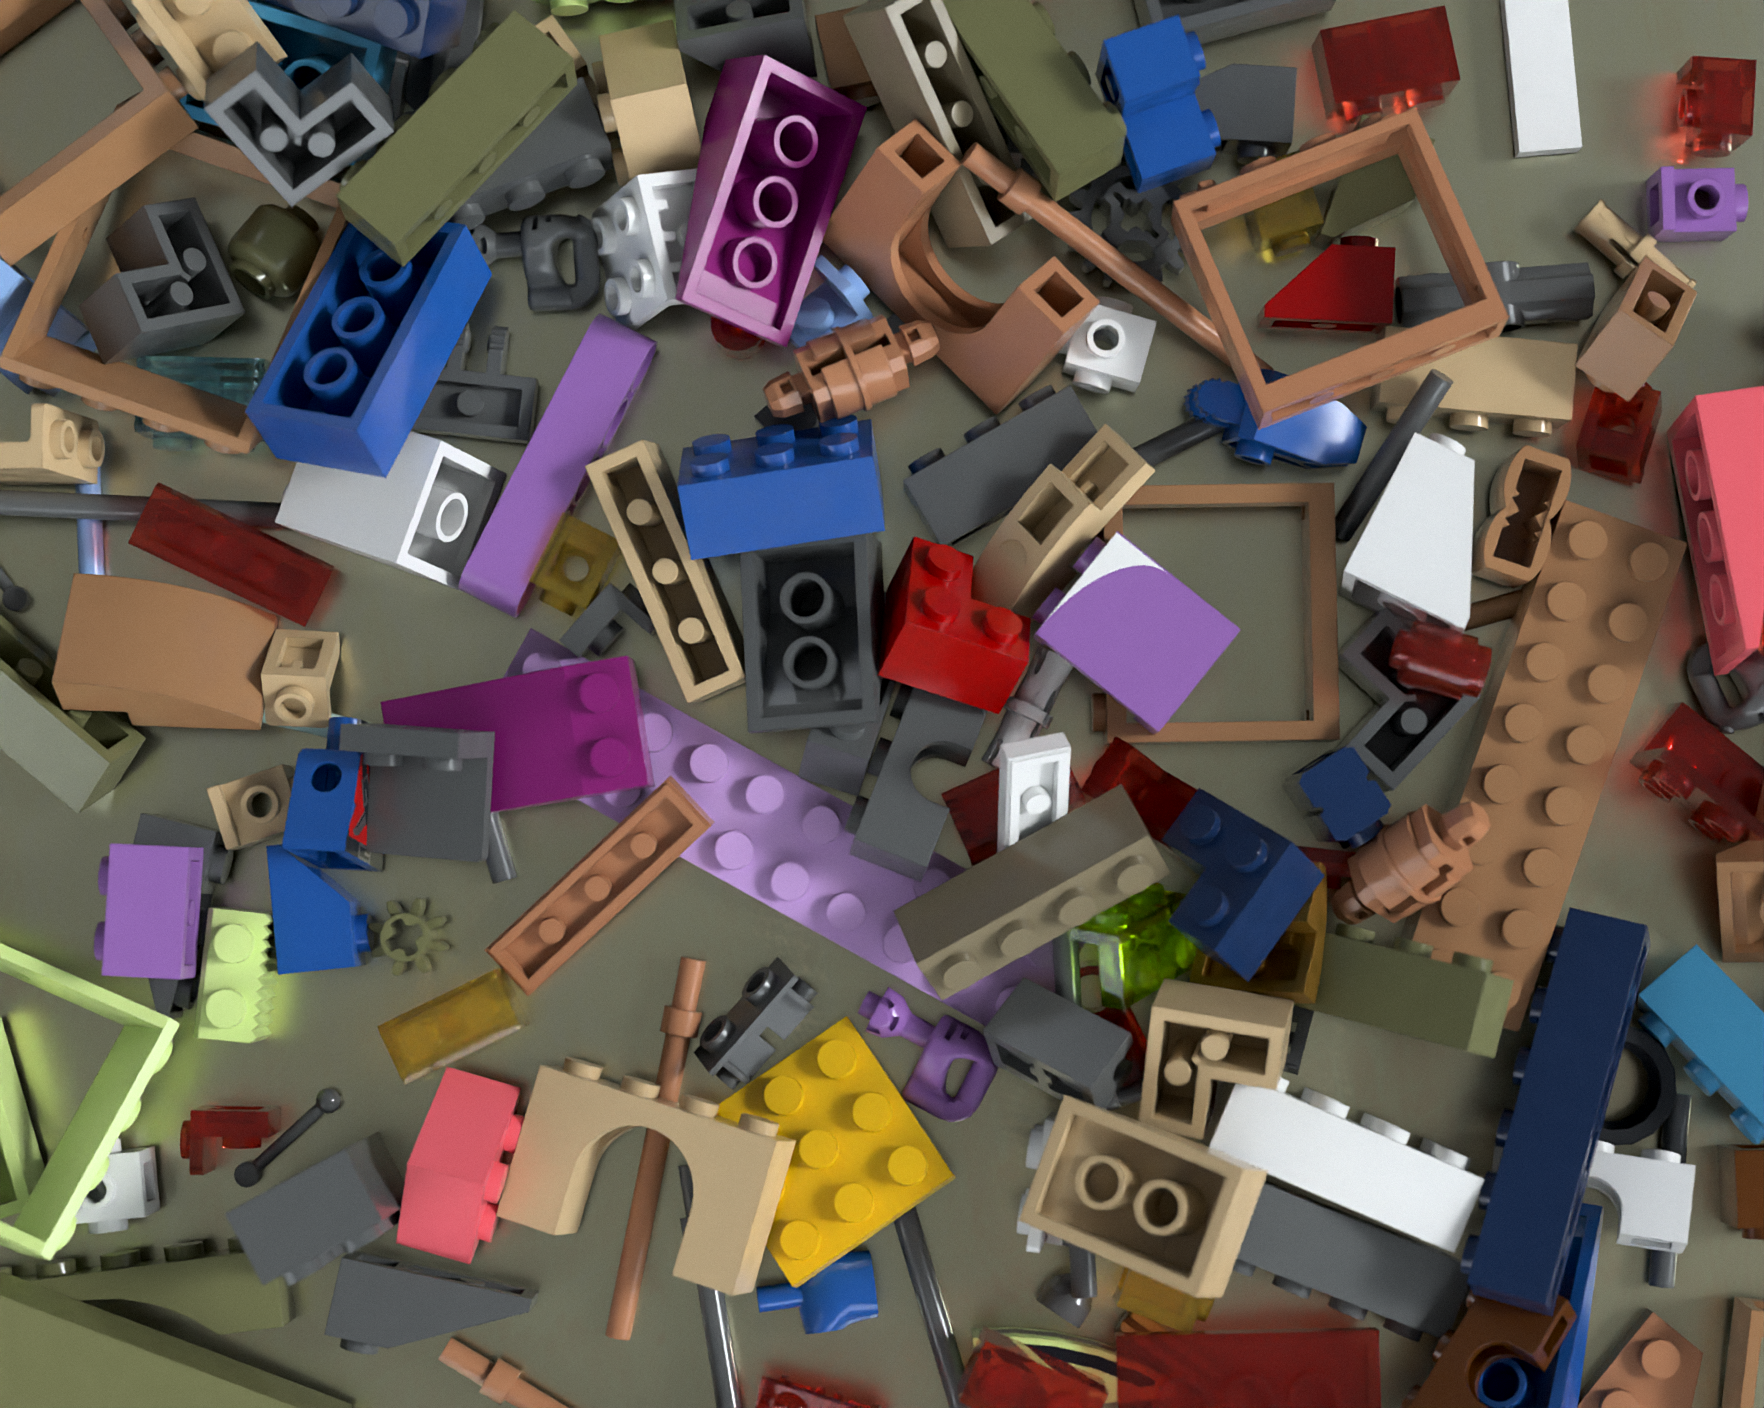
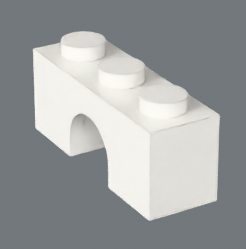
[1492,1141,1696,1254]

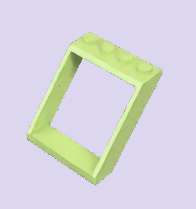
[0,943,180,1260]

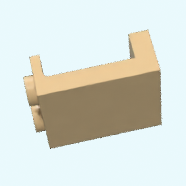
[0,403,105,485]

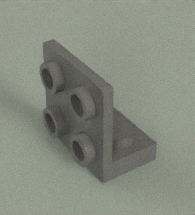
[339,723,495,862]

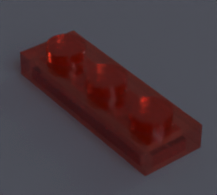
[128,482,334,627]

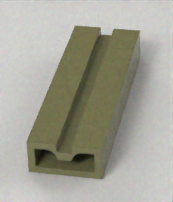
[0,1271,352,1408]

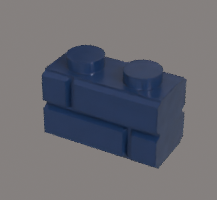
[1282,746,1391,849]

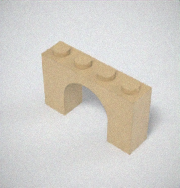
[496,1057,796,1295]

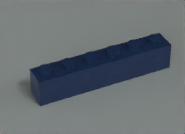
[1461,907,1651,1316]

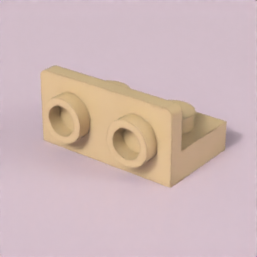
[131,0,288,101]

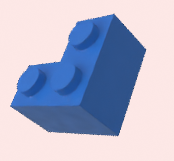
[1095,15,1221,194]

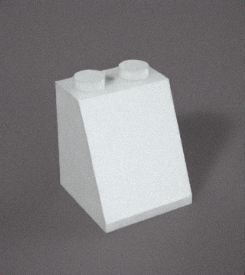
[275,431,506,592]
[1339,432,1475,650]

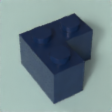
[1161,788,1325,982]

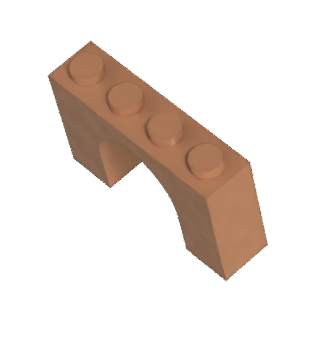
[823,119,1100,415]

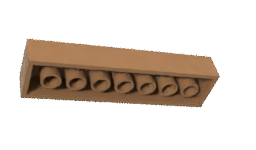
[1400,500,1688,1032]

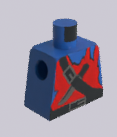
[282,717,383,872]

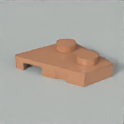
[1578,1309,1703,1408]

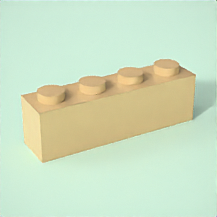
[585,439,746,703]

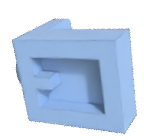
[789,254,874,348]

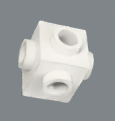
[1058,296,1157,394]
[75,1138,160,1234]

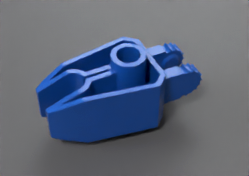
[1183,369,1367,469]

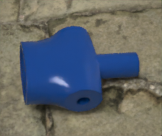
[756,1250,878,1334]

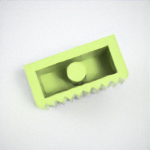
[193,907,278,1043]

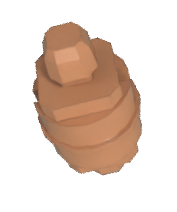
[763,314,940,423]
[1331,801,1491,925]

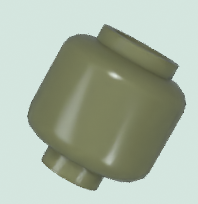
[228,204,321,300]

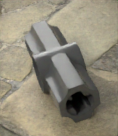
[1393,261,1595,333]

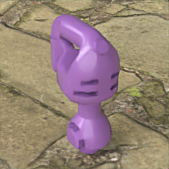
[858,987,998,1122]

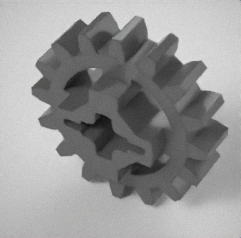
[1068,165,1190,292]

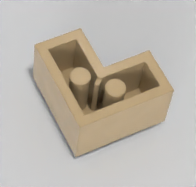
[591,19,701,187]
[1139,978,1294,1140]

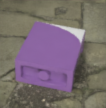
[1032,531,1241,735]

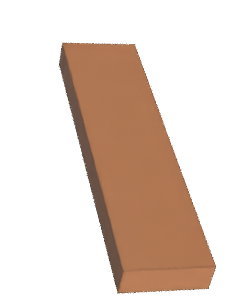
[485,776,715,996]

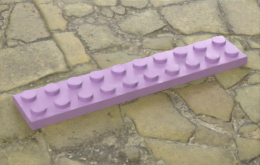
[503,628,1088,1026]

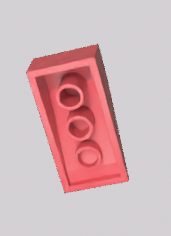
[1666,386,1764,676]

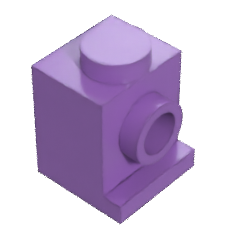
[1646,166,1748,242]

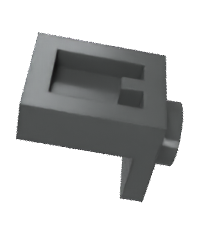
[559,583,656,658]

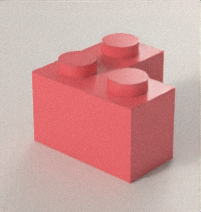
[396,1067,525,1264]

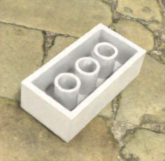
[1199,1078,1485,1253]

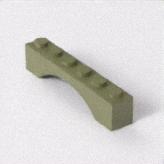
[0,1236,296,1335]

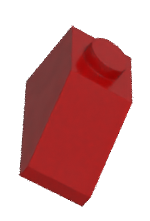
[1257,236,1396,334]

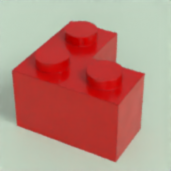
[878,536,1031,714]

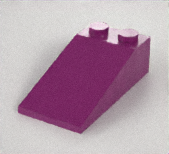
[675,54,867,347]
[380,656,655,814]

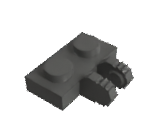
[411,323,539,444]

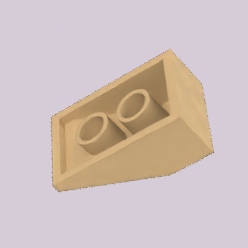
[1019,1095,1268,1298]

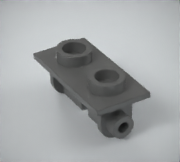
[693,957,818,1090]

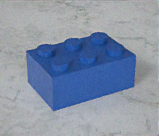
[677,415,885,560]

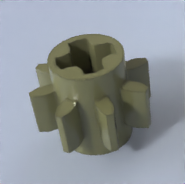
[368,898,450,976]

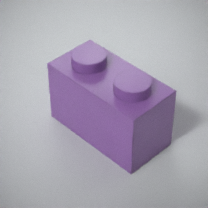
[94,843,204,980]

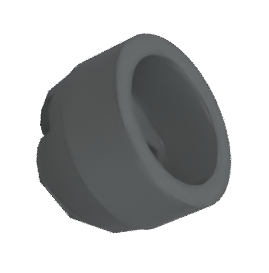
[1036,1273,1092,1328]

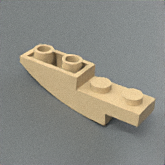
[971,424,1156,623]

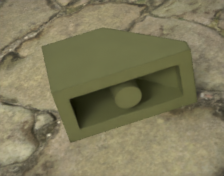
[1312,114,1435,250]

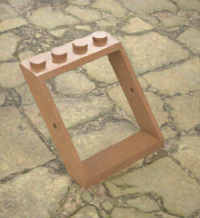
[0,92,351,454]

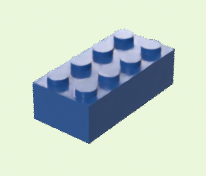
[245,222,492,478]

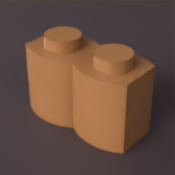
[1471,445,1571,589]

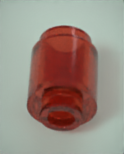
[1389,619,1492,700]

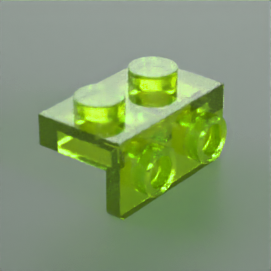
[1067,882,1197,1010]

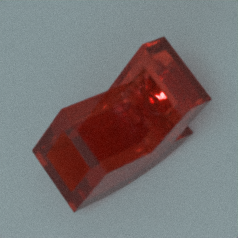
[1080,736,1198,862]

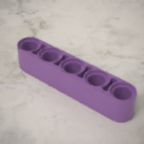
[458,313,657,618]

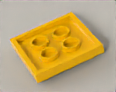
[717,1016,956,1288]

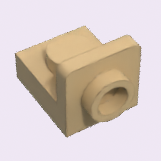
[261,629,340,728]

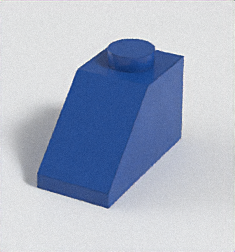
[266,844,374,975]

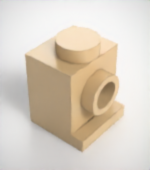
[206,764,295,850]

